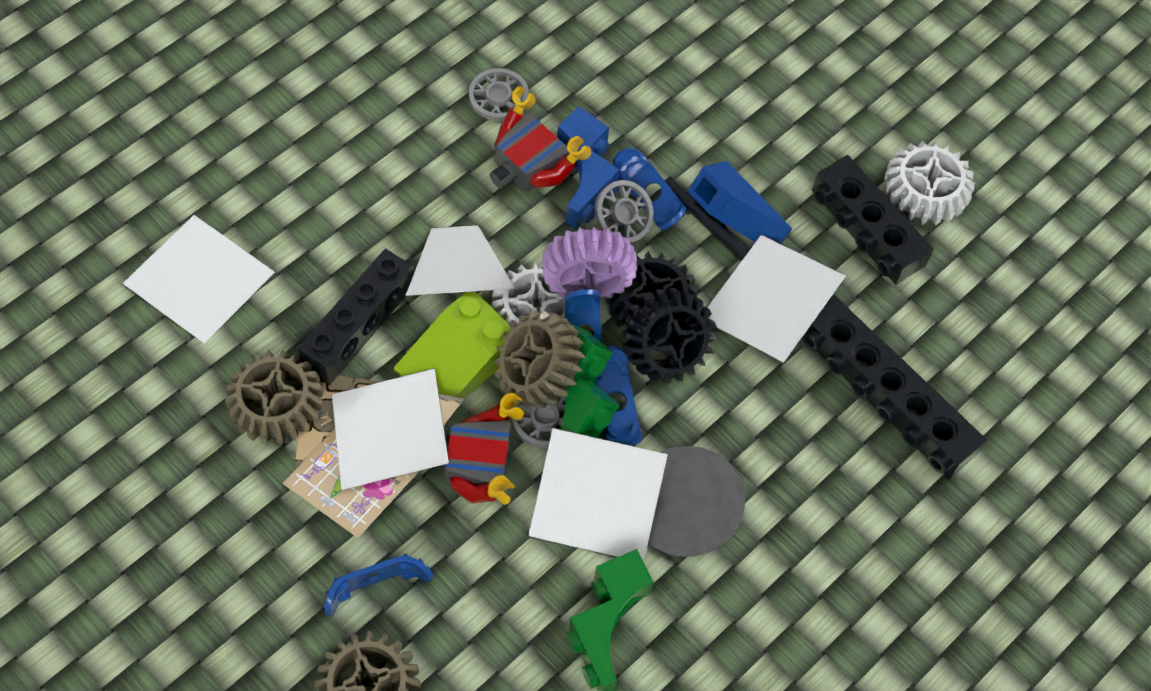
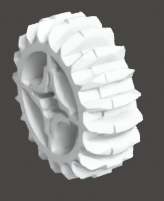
[884,140,975,226]
[490,262,565,325]

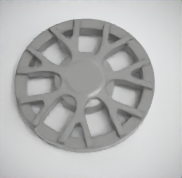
[469,68,529,121]
[595,180,654,243]
[512,396,566,449]

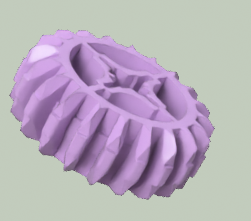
[542,226,637,298]

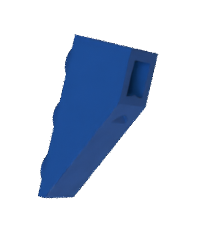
[687,161,792,244]

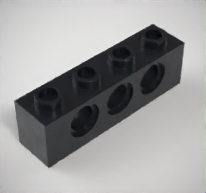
[812,155,934,285]
[297,248,414,386]

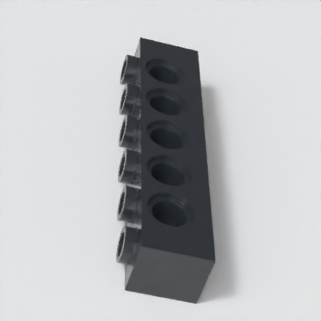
[802,295,987,479]

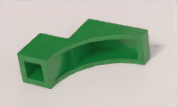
[560,324,619,438]
[566,549,653,691]

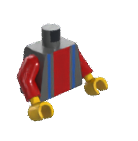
[489,86,591,192]
[444,393,524,505]

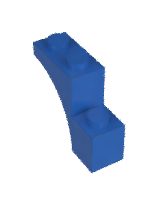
[557,106,619,230]

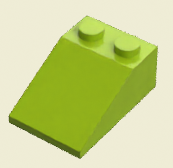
[394,291,511,399]

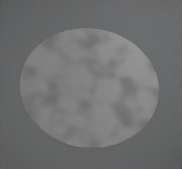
[648,446,745,557]

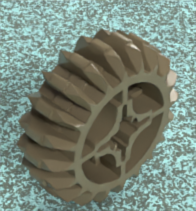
[494,311,585,408]
[225,350,324,445]
[314,631,421,691]

